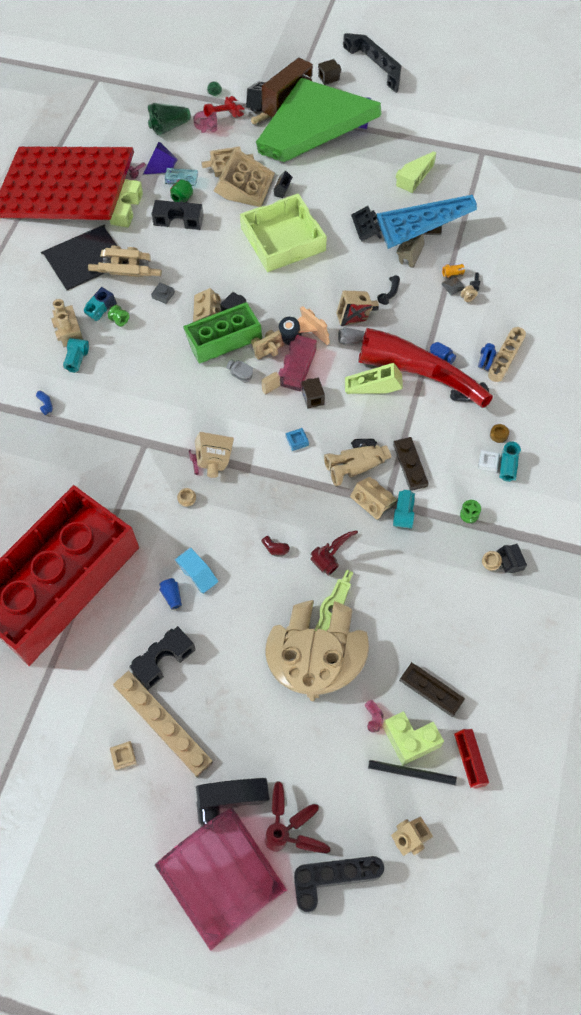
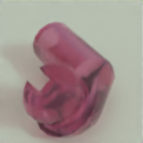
[365,700,384,733]

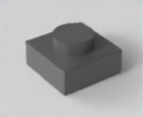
[151,283,175,304]

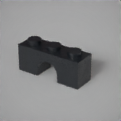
[151,200,204,230]
[129,626,196,690]

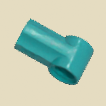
[63,338,89,373]
[499,441,521,482]
[393,490,415,529]

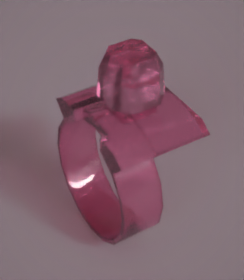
[193,111,217,133]

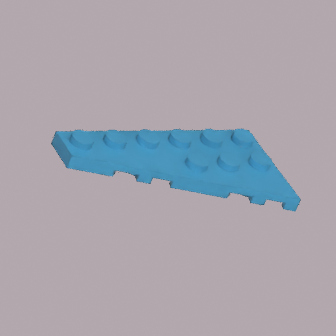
[377,195,477,249]

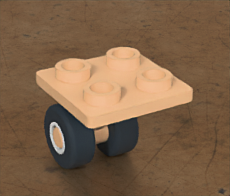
[279,306,330,346]

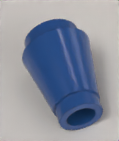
[159,578,182,610]

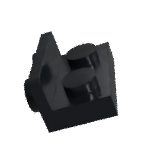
[351,206,382,242]

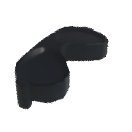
[351,438,377,448]

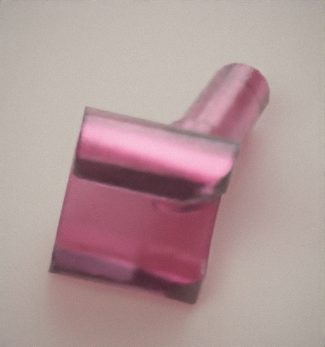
[129,162,145,179]
[188,449,199,475]

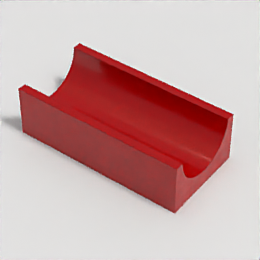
[0,485,139,666]

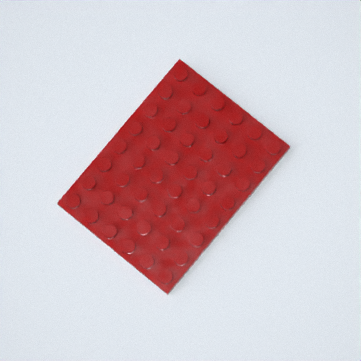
[0,146,134,220]

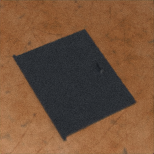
[41,224,128,291]

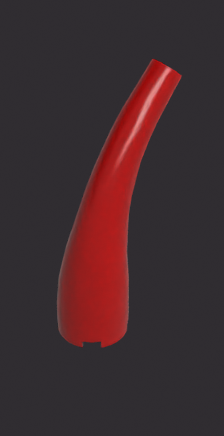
[358,328,493,408]

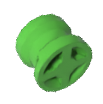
[108,305,130,327]
[460,500,481,523]

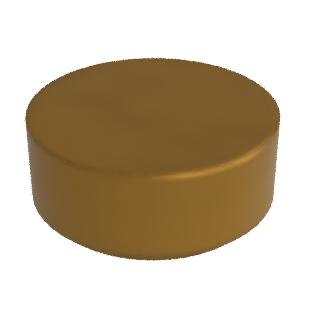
[490,424,509,443]

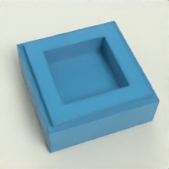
[285,428,309,451]

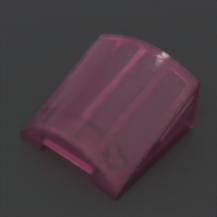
[155,807,287,951]

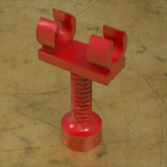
[203,96,245,117]

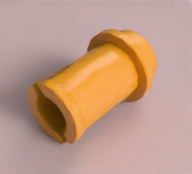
[442,264,465,278]

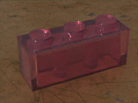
[278,335,317,392]

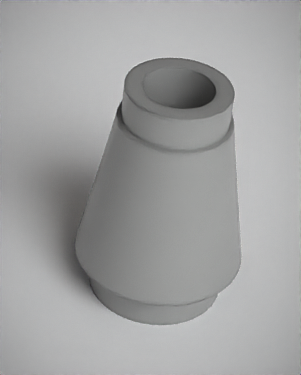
[338,327,364,345]

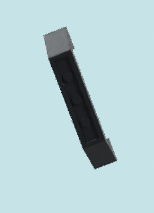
[343,33,402,93]

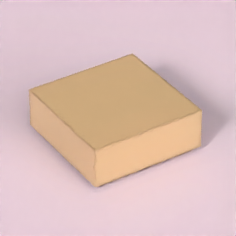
[261,372,280,395]
[110,741,137,770]

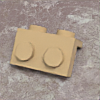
[193,288,221,322]
[350,477,397,520]

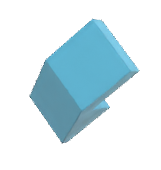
[175,548,219,594]

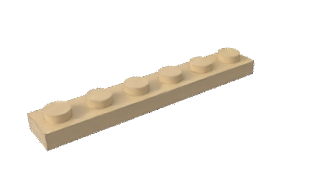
[113,670,213,777]

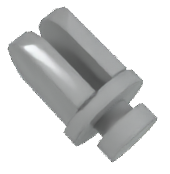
[226,359,253,383]

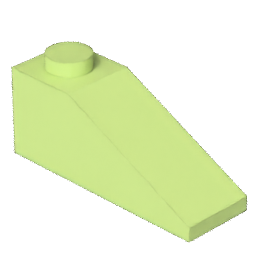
[395,151,437,193]
[345,363,403,394]

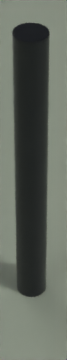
[368,760,457,785]

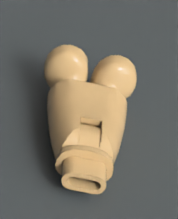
[324,445,391,486]

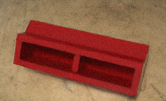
[454,729,489,789]

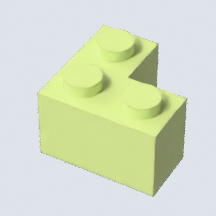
[383,711,444,766]

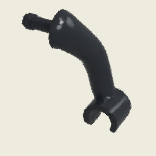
[377,275,400,305]
[450,382,489,402]

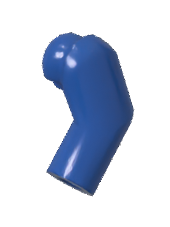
[36,390,53,415]

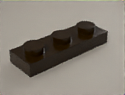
[393,437,429,491]
[399,662,465,717]

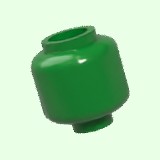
[170,179,193,203]

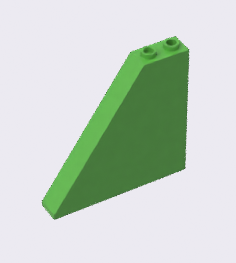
[256,78,381,162]

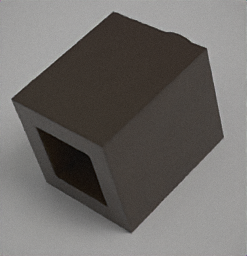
[318,59,341,85]
[302,377,325,409]

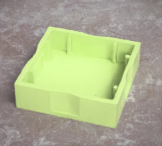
[240,194,327,272]

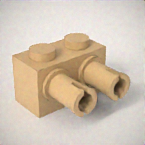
[51,299,83,347]

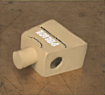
[195,432,234,478]

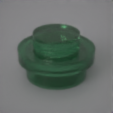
[207,81,222,96]

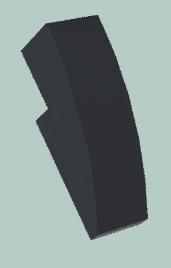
[196,778,270,809]

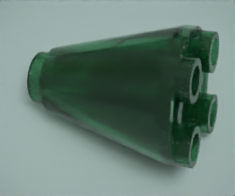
[148,103,191,135]

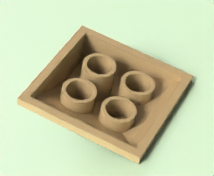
[214,148,275,207]

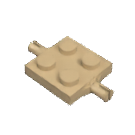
[201,146,254,177]

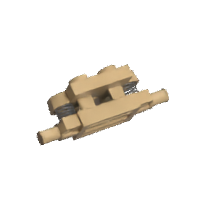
[88,246,162,277]

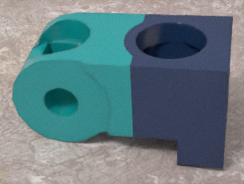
[84,286,117,321]

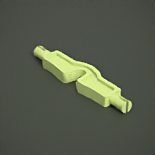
[315,570,353,631]

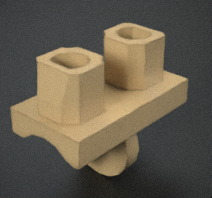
[251,330,284,360]

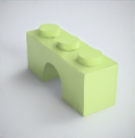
[110,179,143,228]

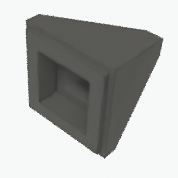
[442,276,465,295]

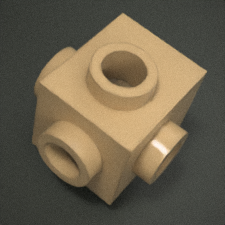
[391,816,433,856]

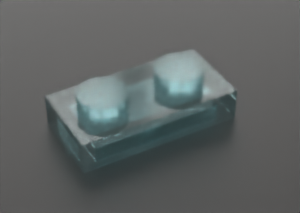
[165,168,198,186]

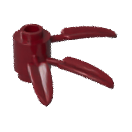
[310,530,358,576]
[264,781,331,854]

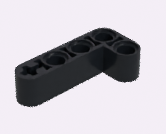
[294,856,384,914]

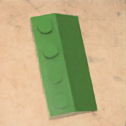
[183,302,262,364]

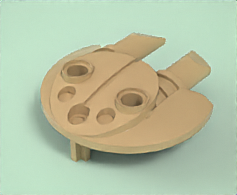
[265,600,369,701]

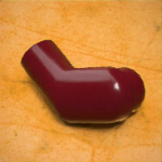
[261,536,290,555]

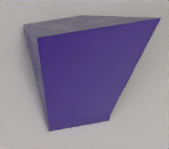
[143,142,178,175]

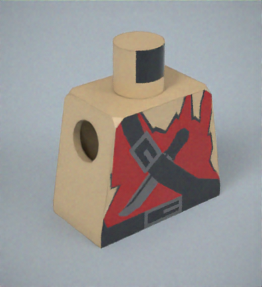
[336,291,379,326]

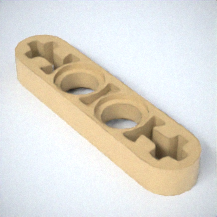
[488,327,526,382]

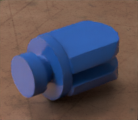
[430,342,456,364]
[478,343,496,370]

